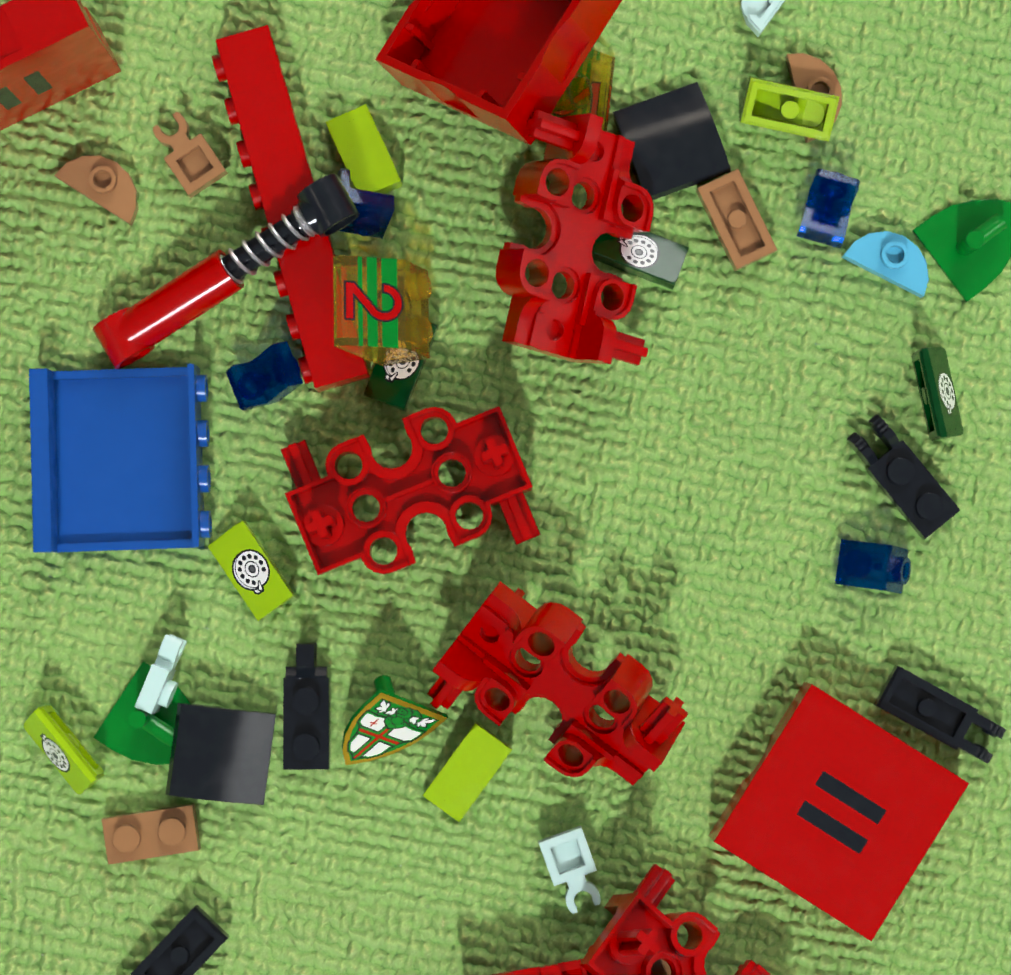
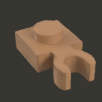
[153,112,228,198]

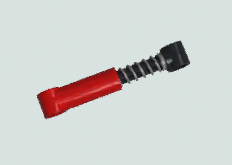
[92,173,360,369]

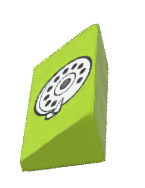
[208,520,296,621]
[23,705,104,795]

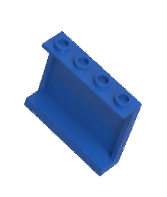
[29,364,212,553]

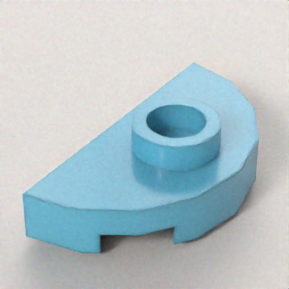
[841,231,929,298]

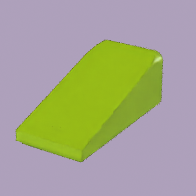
[739,76,840,142]
[325,104,402,204]
[422,721,512,822]

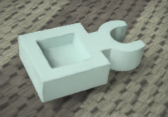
[134,634,187,714]
[538,826,601,914]

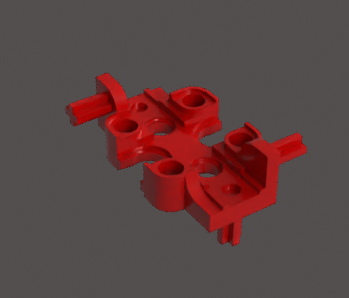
[496,110,654,366]
[280,406,541,575]
[427,581,688,786]
[579,864,771,975]

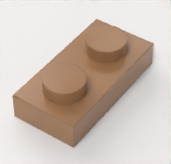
[696,169,777,271]
[102,803,201,865]

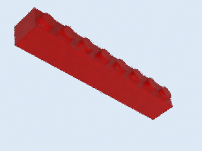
[212,25,370,392]

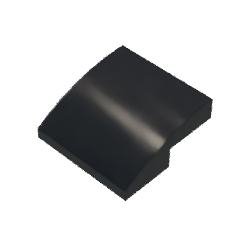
[613,82,731,200]
[165,703,276,805]

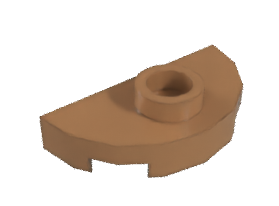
[785,53,842,143]
[54,156,139,226]

